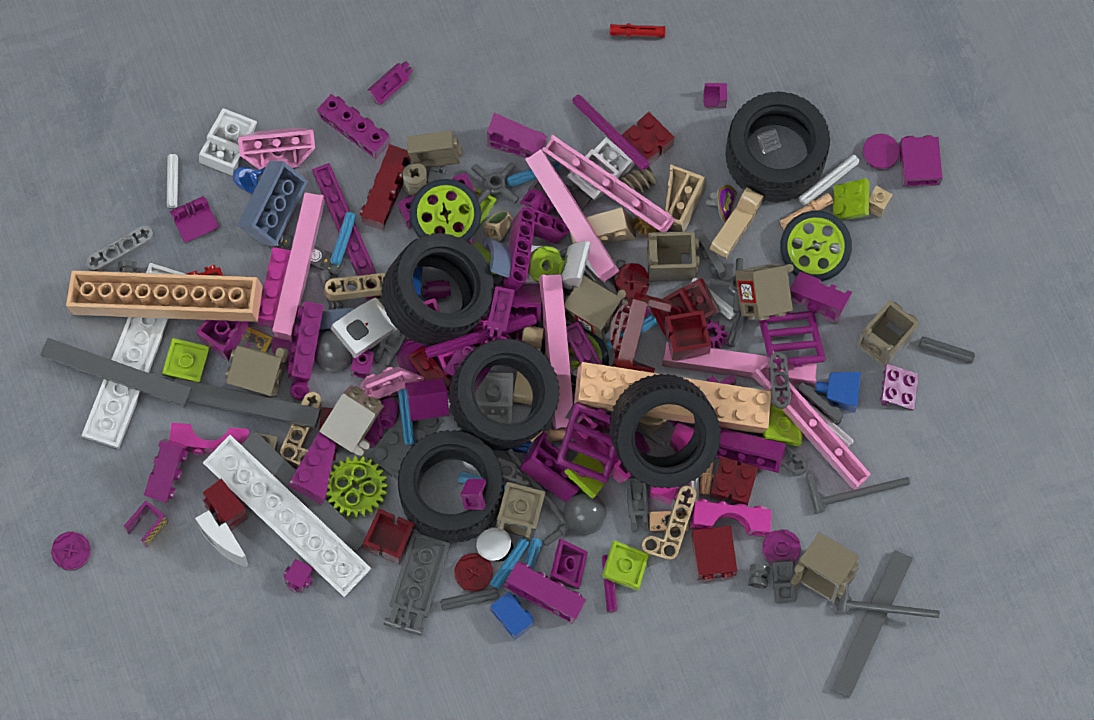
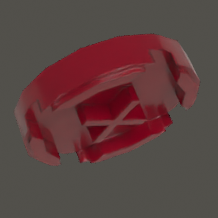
[614,263,650,300]
[454,553,493,593]

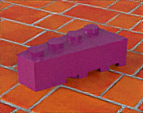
[195,276,263,362]

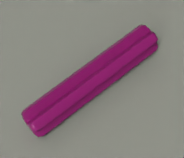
[602,555,617,612]

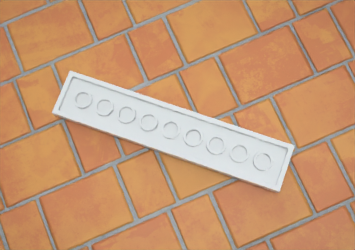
[82,263,186,449]
[203,435,372,597]

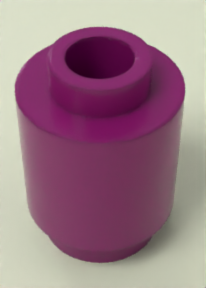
[423,280,451,300]
[377,398,399,428]

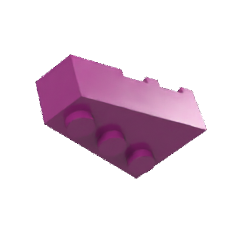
[487,112,547,158]
[790,272,852,323]
[288,432,336,505]
[519,432,580,502]
[144,439,189,503]

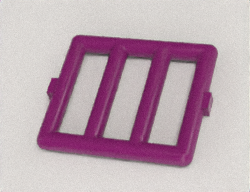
[758,311,826,367]
[556,403,617,483]

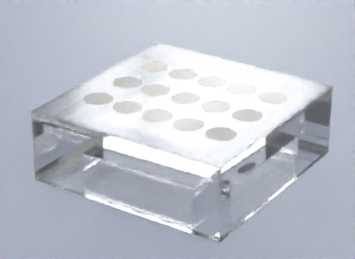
[757,128,782,154]

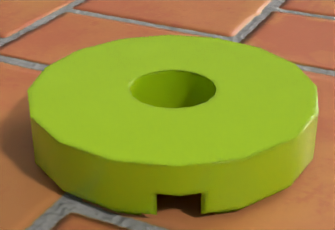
[528,246,564,283]

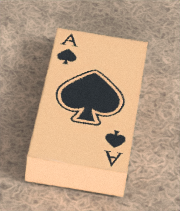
[649,511,689,532]

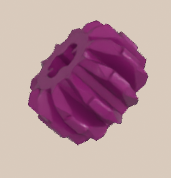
[702,319,728,349]

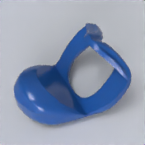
[233,167,266,195]

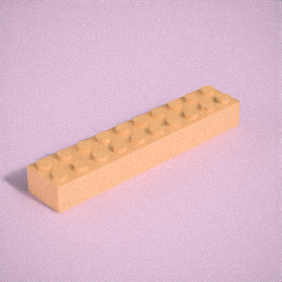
[66,271,263,322]
[574,362,771,434]

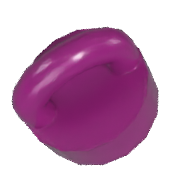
[290,380,310,400]

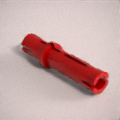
[609,23,666,38]

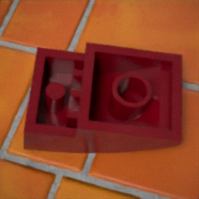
[650,278,721,339]

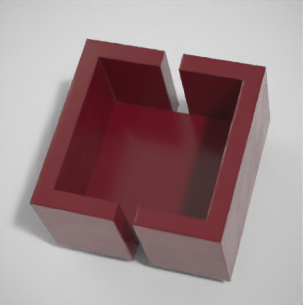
[622,112,675,166]
[664,310,711,360]
[709,456,759,506]
[202,478,248,531]
[362,508,415,564]

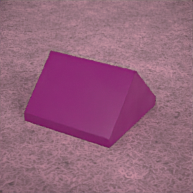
[404,378,449,421]
[550,539,588,589]

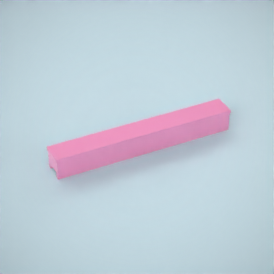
[542,135,675,232]
[525,149,619,283]
[272,193,325,342]
[539,274,573,430]
[662,342,817,387]
[751,361,871,490]

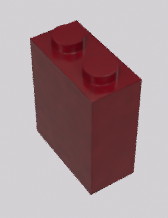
[691,526,738,582]

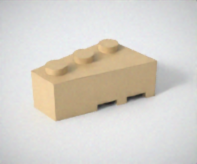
[665,164,706,232]
[571,207,636,244]

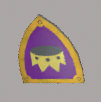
[706,184,737,224]

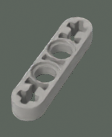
[86,226,154,272]

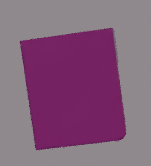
[703,83,727,108]
[460,479,486,510]

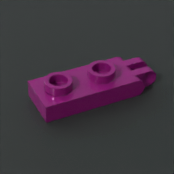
[367,61,413,105]
[487,286,515,340]

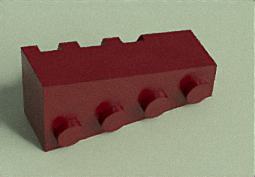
[360,144,411,231]

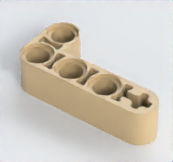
[710,187,764,259]
[324,273,386,308]
[512,326,544,405]
[280,392,322,469]
[641,486,696,560]

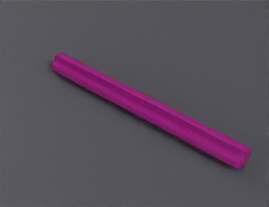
[572,94,649,170]
[425,314,537,358]

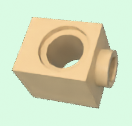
[869,186,893,218]

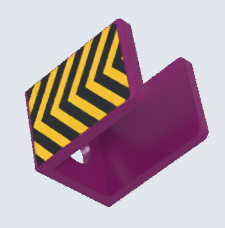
[124,501,168,548]

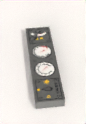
[269,232,345,277]

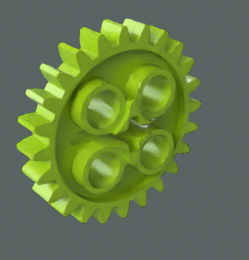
[326,456,388,519]

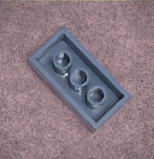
[237,161,308,246]

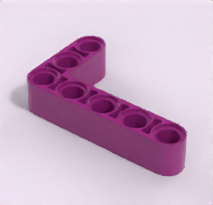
[503,207,570,292]

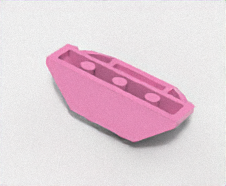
[238,128,315,170]
[360,367,425,402]

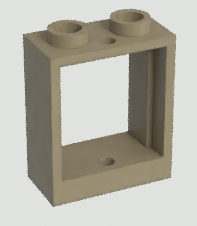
[407,130,463,168]

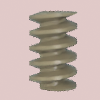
[403,163,427,196]
[620,167,656,193]

